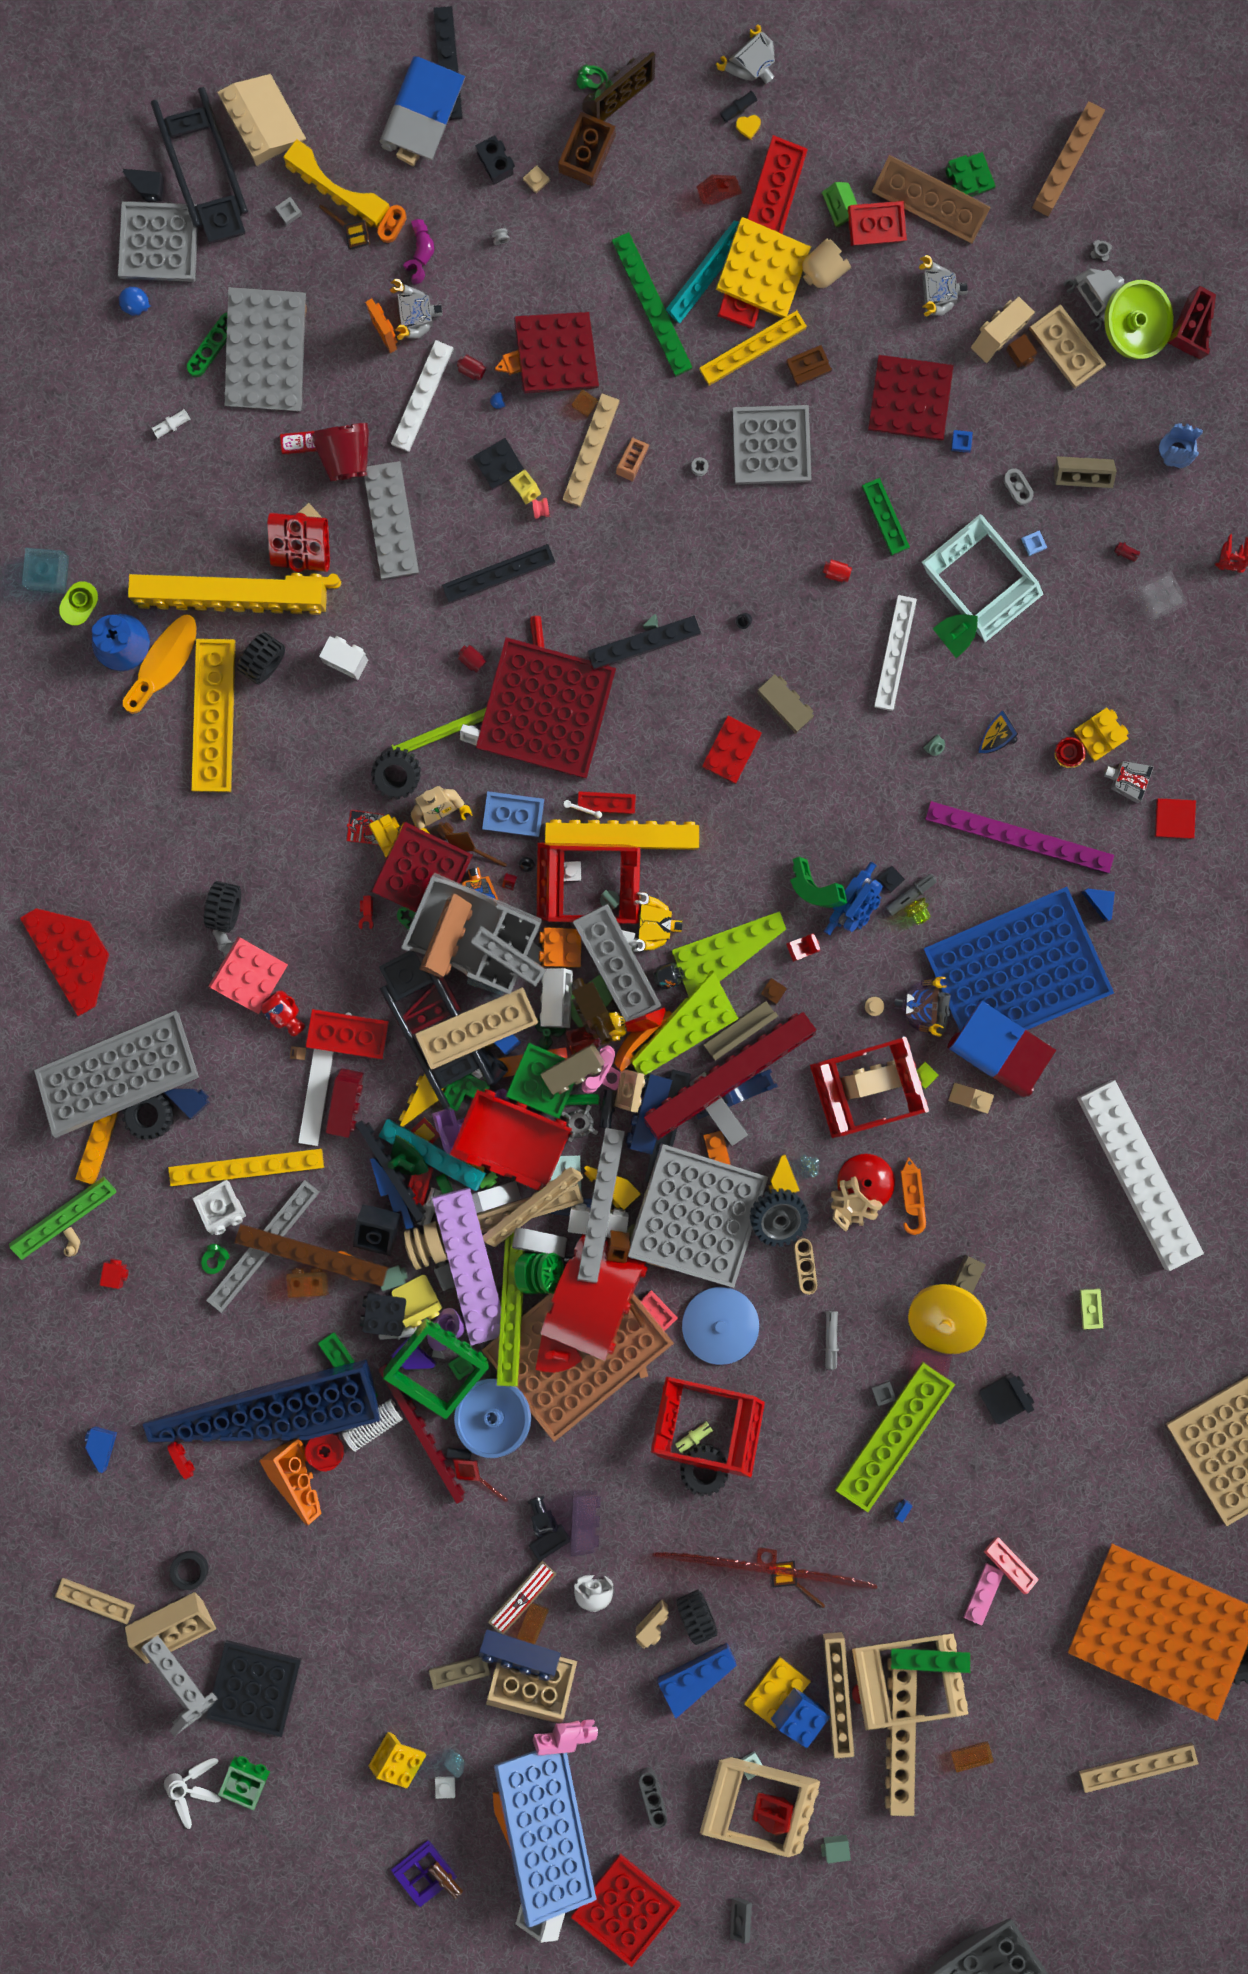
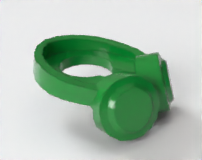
[577,64,608,90]
[201,1244,230,1274]

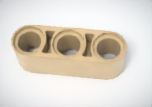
[794,1237,817,1295]

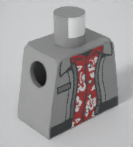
[1104,761,1154,803]

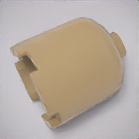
[802,238,851,288]

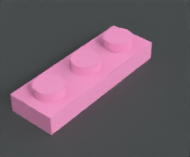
[963,1563,1004,1625]

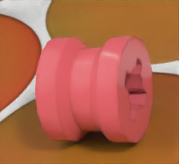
[532,498,550,519]

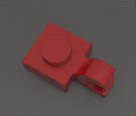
[359,896,374,929]

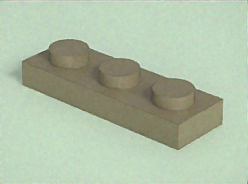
[429,1656,491,1690]

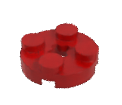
[305,1433,345,1471]

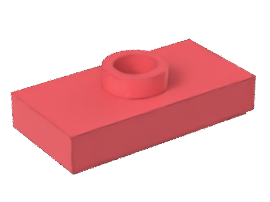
[640,1290,678,1331]

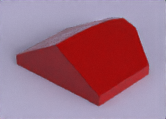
[624,1008,666,1032]
[753,1792,794,1835]

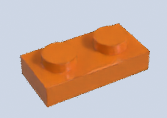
[703,1131,731,1165]

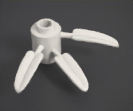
[164,1758,221,1829]

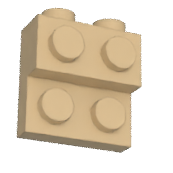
[636,1600,668,1649]

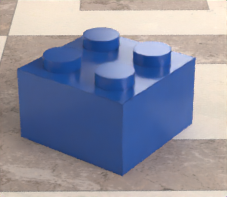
[771,1688,830,1748]

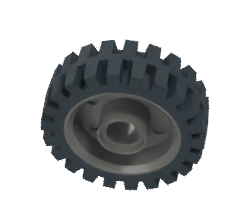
[750,1188,809,1247]

